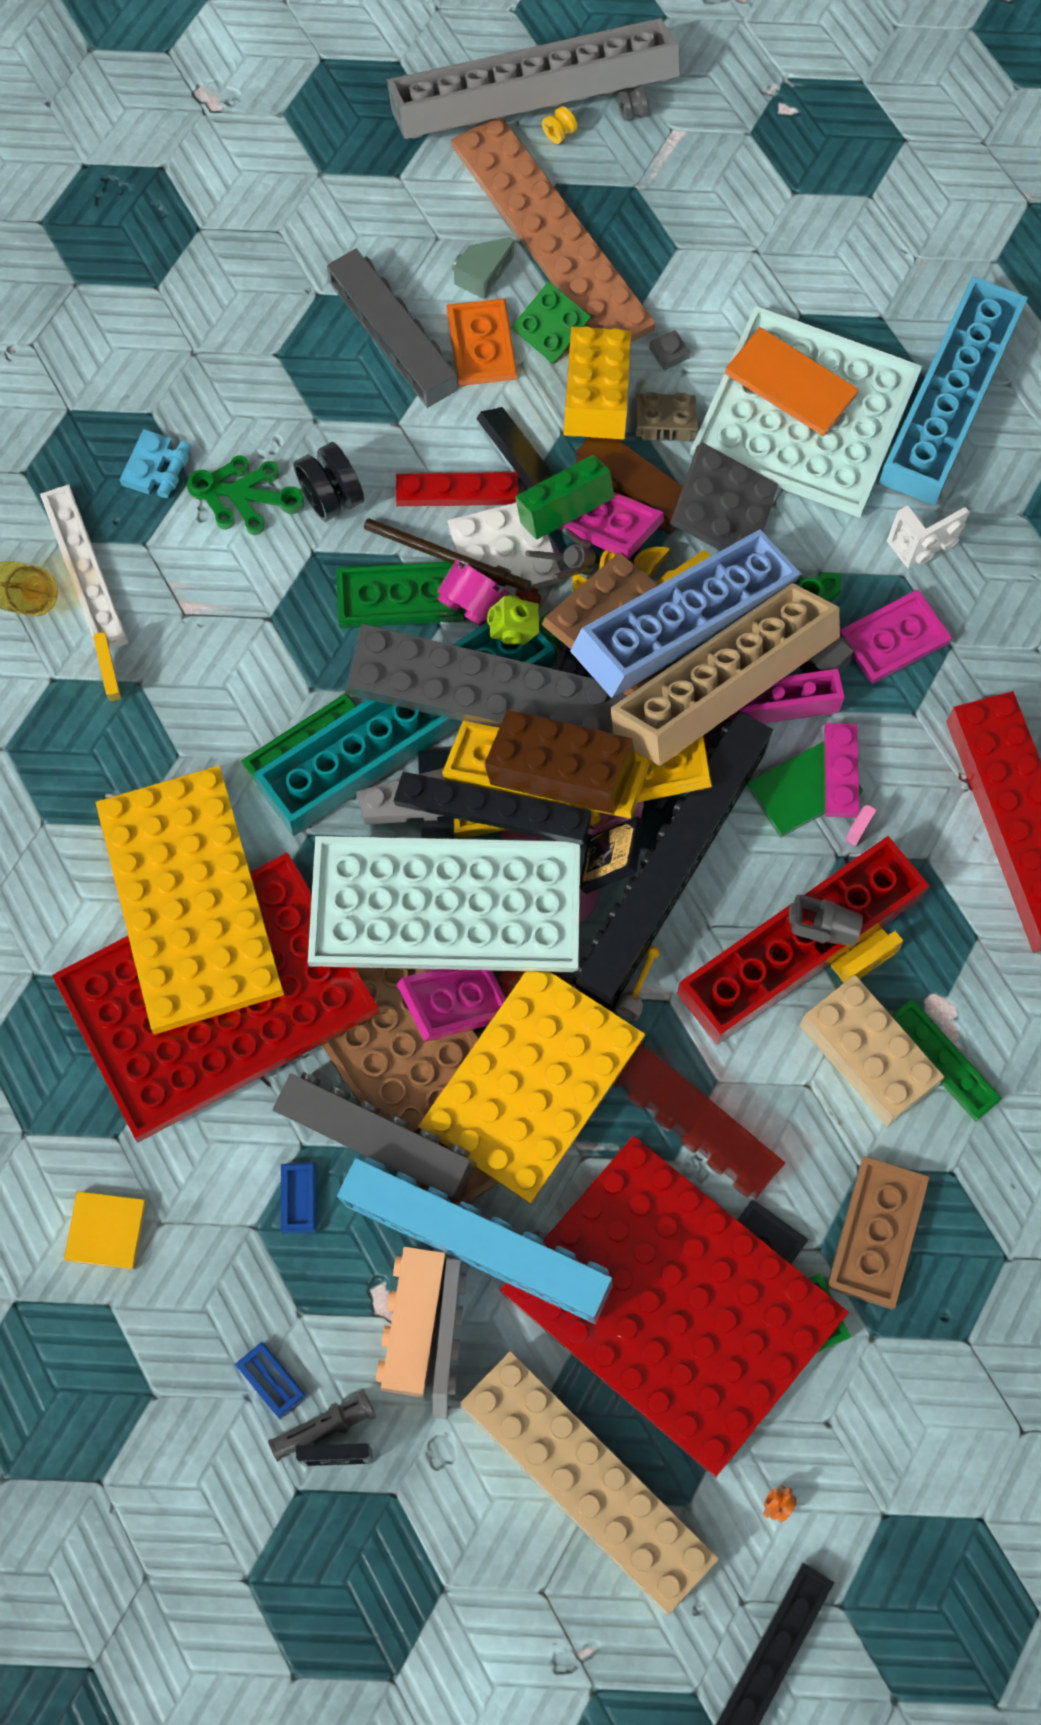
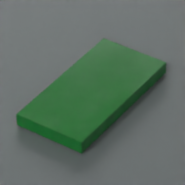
[336,562,463,628]

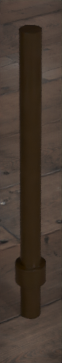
[364,518,531,593]

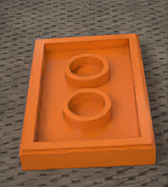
[447,298,517,386]

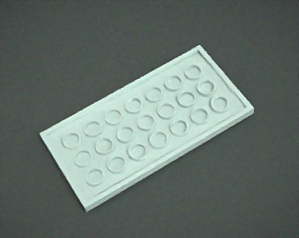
[308,836,580,972]

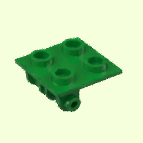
[511,281,592,365]

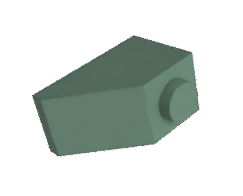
[452,237,514,300]

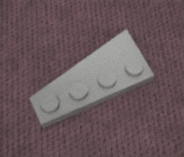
[433,1259,467,1419]

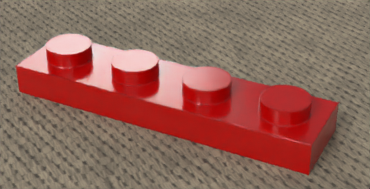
[396,472,518,507]

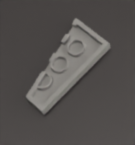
[356,768,491,824]

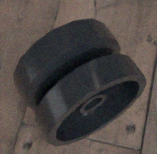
[293,442,365,522]

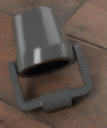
[789,895,863,946]

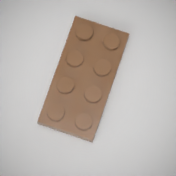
[827,1156,930,1310]

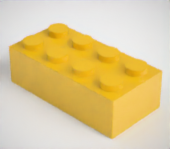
[563,326,631,439]

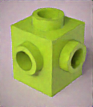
[487,596,539,645]

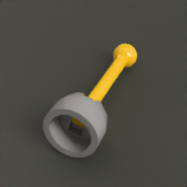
[614,946,660,1021]

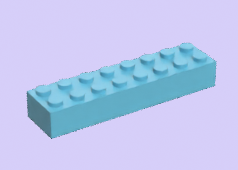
[879,276,1028,506]
[337,1157,613,1325]

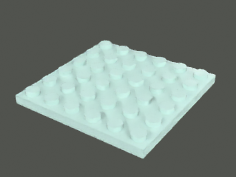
[690,306,922,518]

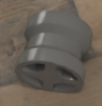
[618,86,648,121]

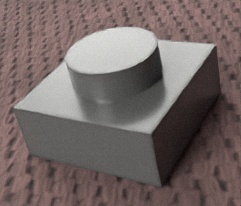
[649,330,690,371]

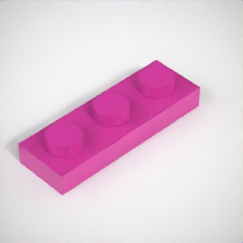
[824,723,859,818]

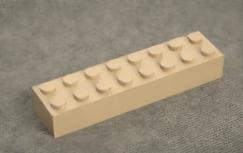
[611,583,840,766]
[460,1351,719,1615]

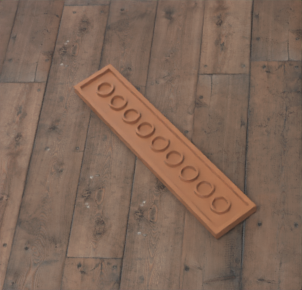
[451,119,656,343]

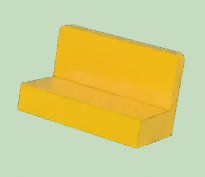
[830,928,903,983]

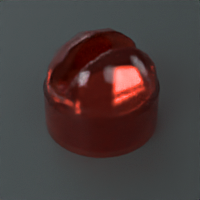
[515,586,542,605]

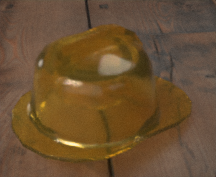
[0,561,58,616]

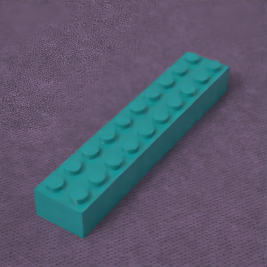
[254,623,555,836]

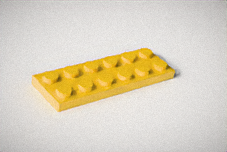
[442,720,650,819]

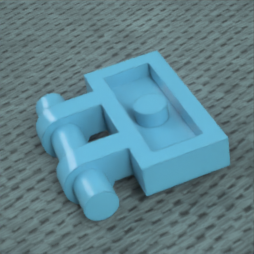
[120,429,191,498]

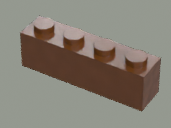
[575,437,683,535]

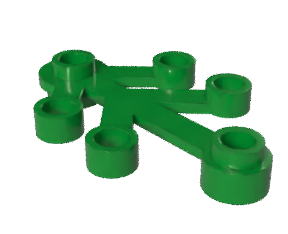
[187,455,304,535]

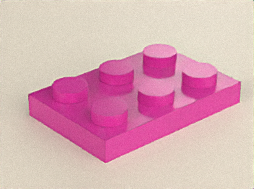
[557,492,664,560]
[840,589,952,685]
[397,969,506,1042]

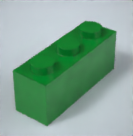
[515,454,614,540]

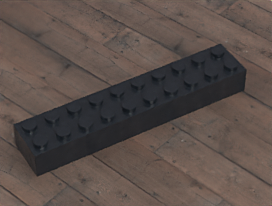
[572,711,773,1011]

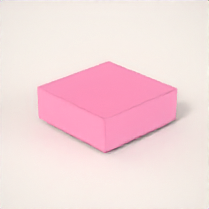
[846,805,876,847]

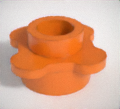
[763,1485,797,1522]

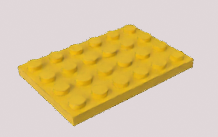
[418,971,645,1205]

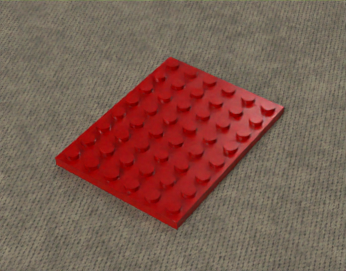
[52,852,380,1143]
[500,1135,849,1478]

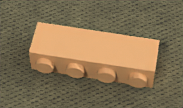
[376,1247,446,1398]

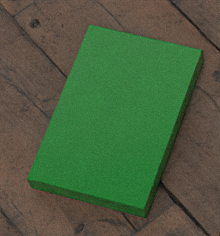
[747,741,863,838]

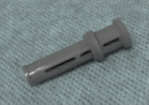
[268,1389,376,1462]

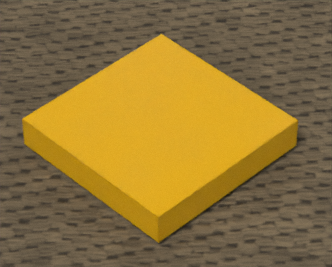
[64,1191,146,1270]

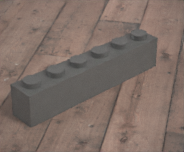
[327,248,458,408]
[272,1072,477,1200]

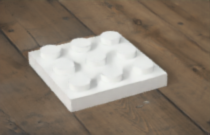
[447,503,562,596]

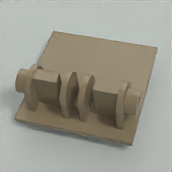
[636,392,698,442]

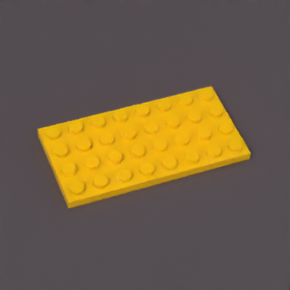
[95,765,284,1034]

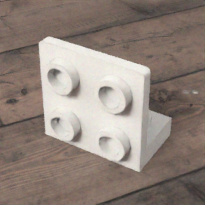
[887,505,969,569]

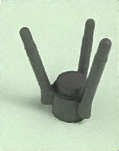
[525,527,596,579]

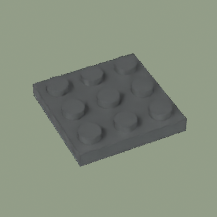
[670,442,778,551]

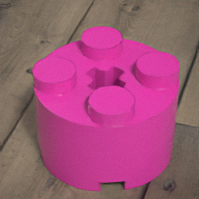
[436,559,510,627]

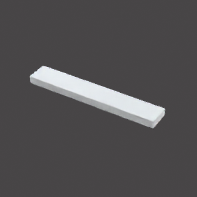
[40,484,129,650]

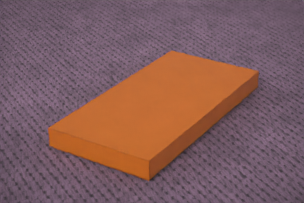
[725,327,859,437]

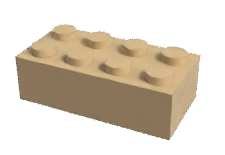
[799,975,944,1127]

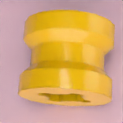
[542,106,578,144]

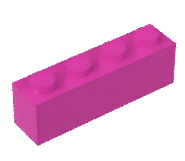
[714,669,845,731]

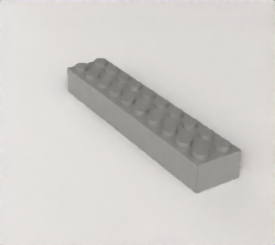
[387,18,680,139]

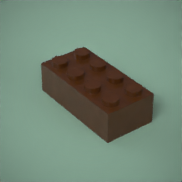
[484,710,636,814]

